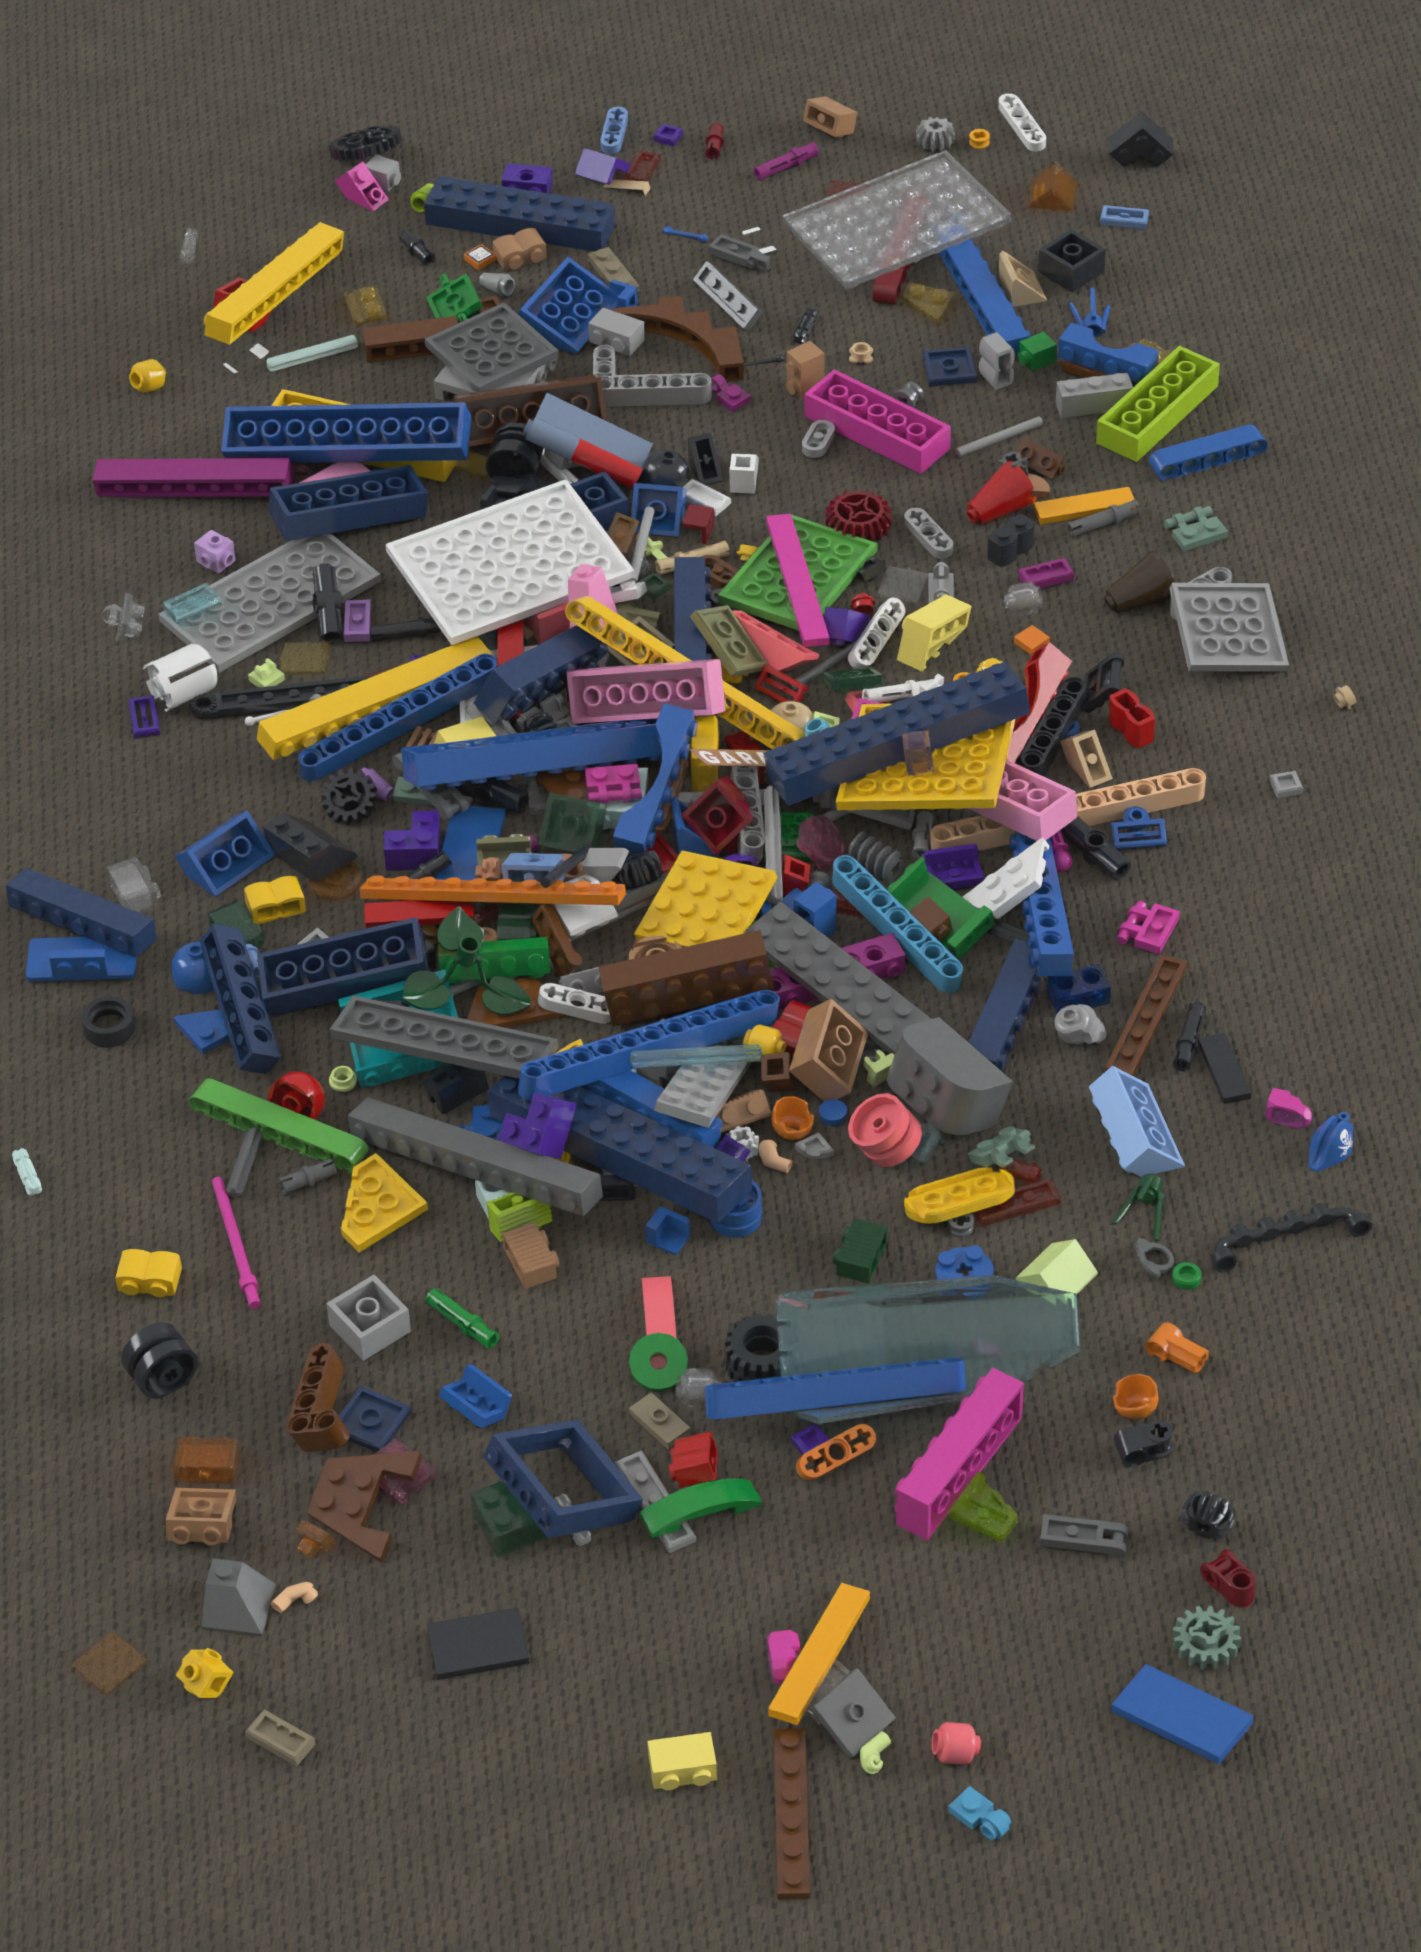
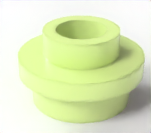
[329,1066,357,1092]

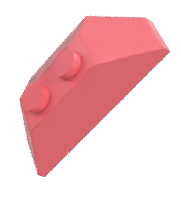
[732,611,819,672]

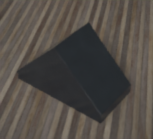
[688,433,724,485]

